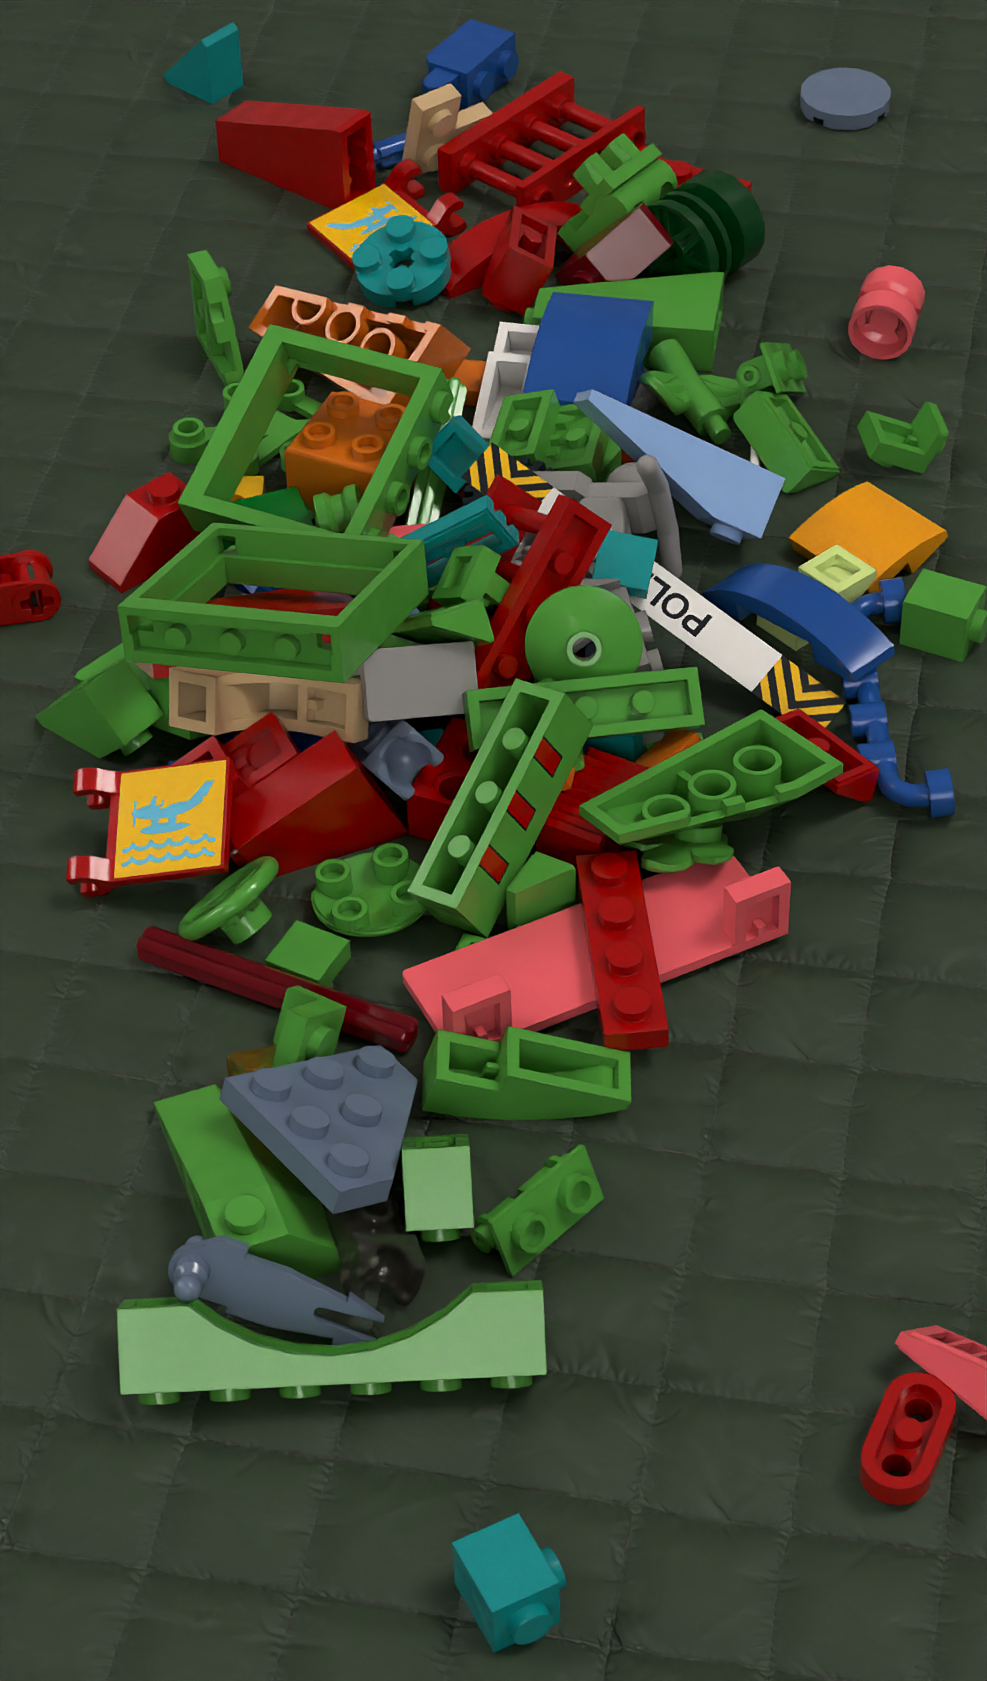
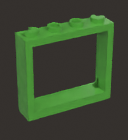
[178,324,454,542]
[117,522,429,684]

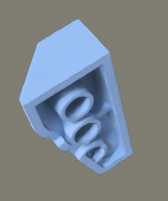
[573,389,785,545]

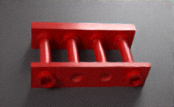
[437,71,646,207]
[427,474,612,689]

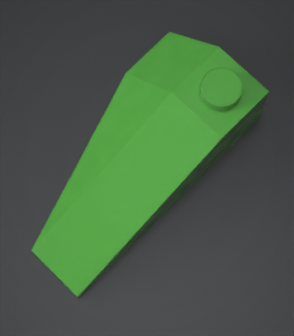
[579,709,843,844]
[154,1084,359,1279]

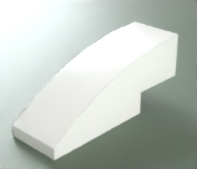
[472,322,539,444]

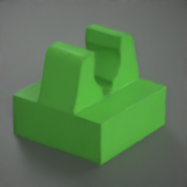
[431,545,510,608]

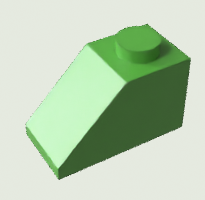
[35,658,164,759]
[402,1134,474,1242]

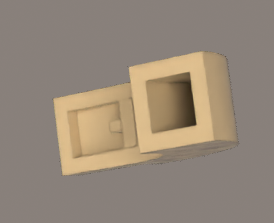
[169,666,369,743]

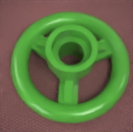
[178,856,279,945]

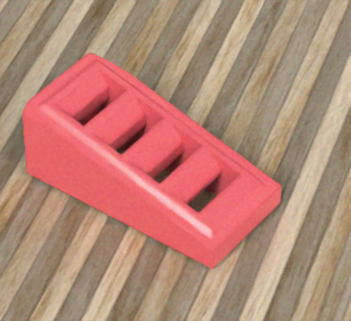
[895,1325,987,1420]

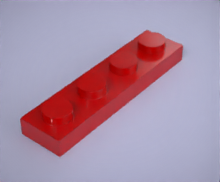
[575,850,669,1051]

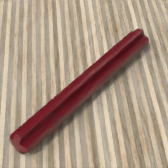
[136,926,419,1053]

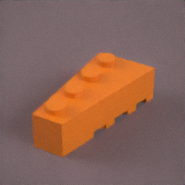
[248,285,471,408]

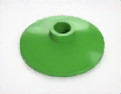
[525,585,643,682]

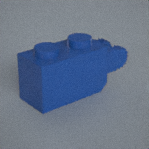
[422,19,519,111]

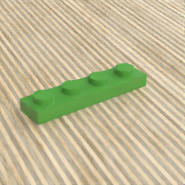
[462,667,705,753]

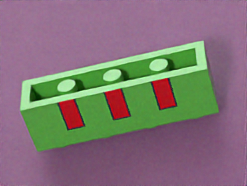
[407,678,593,938]

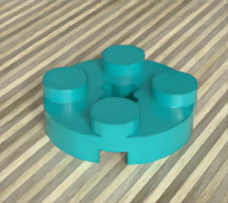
[352,215,452,308]

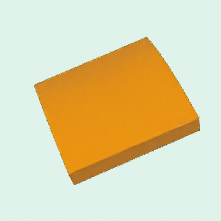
[788,481,948,595]

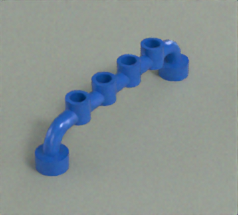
[841,577,955,818]

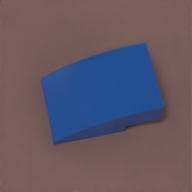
[523,292,654,406]

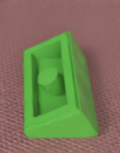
[733,391,840,494]
[391,599,494,646]

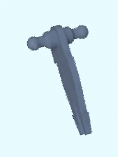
[168,1235,385,1345]

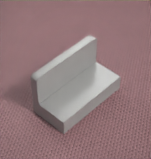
[351,641,478,722]

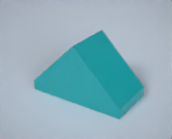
[163,22,244,104]

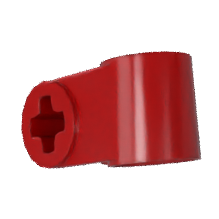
[0,550,61,626]

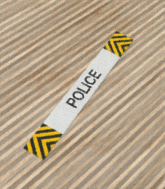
[461,442,846,728]

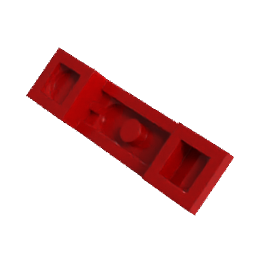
[441,201,582,299]

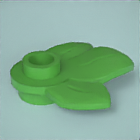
[616,823,734,873]

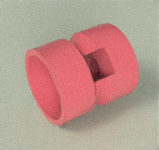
[848,265,925,360]

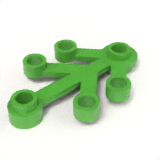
[169,378,322,476]

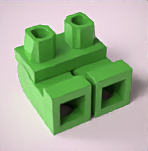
[557,133,677,252]

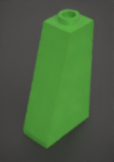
[524,272,724,372]

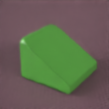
[506,851,576,931]

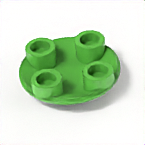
[311,843,426,937]

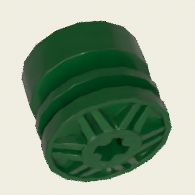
[644,169,765,279]

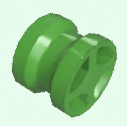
[313,483,362,533]

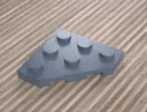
[219,1045,418,1214]

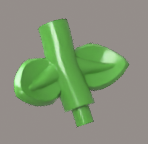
[639,339,743,444]

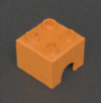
[284,391,415,527]

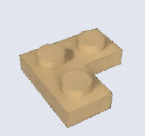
[402,83,493,178]

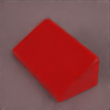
[776,708,880,803]

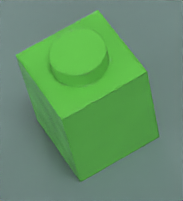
[899,568,987,663]

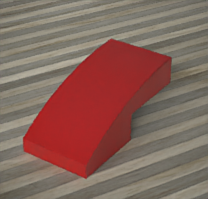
[171,711,301,799]

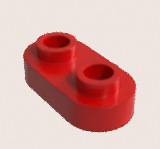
[859,1372,956,1505]

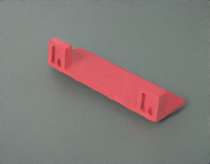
[402,856,791,1042]

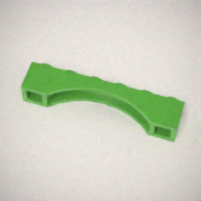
[117,1280,547,1405]

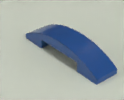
[701,563,895,683]

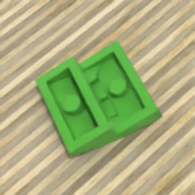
[489,389,610,481]

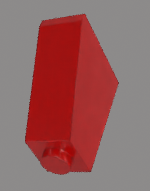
[229,730,408,877]

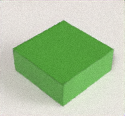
[265,920,351,987]

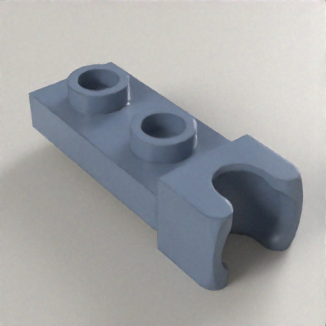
[344,719,444,801]

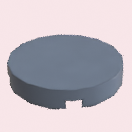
[800,68,891,131]

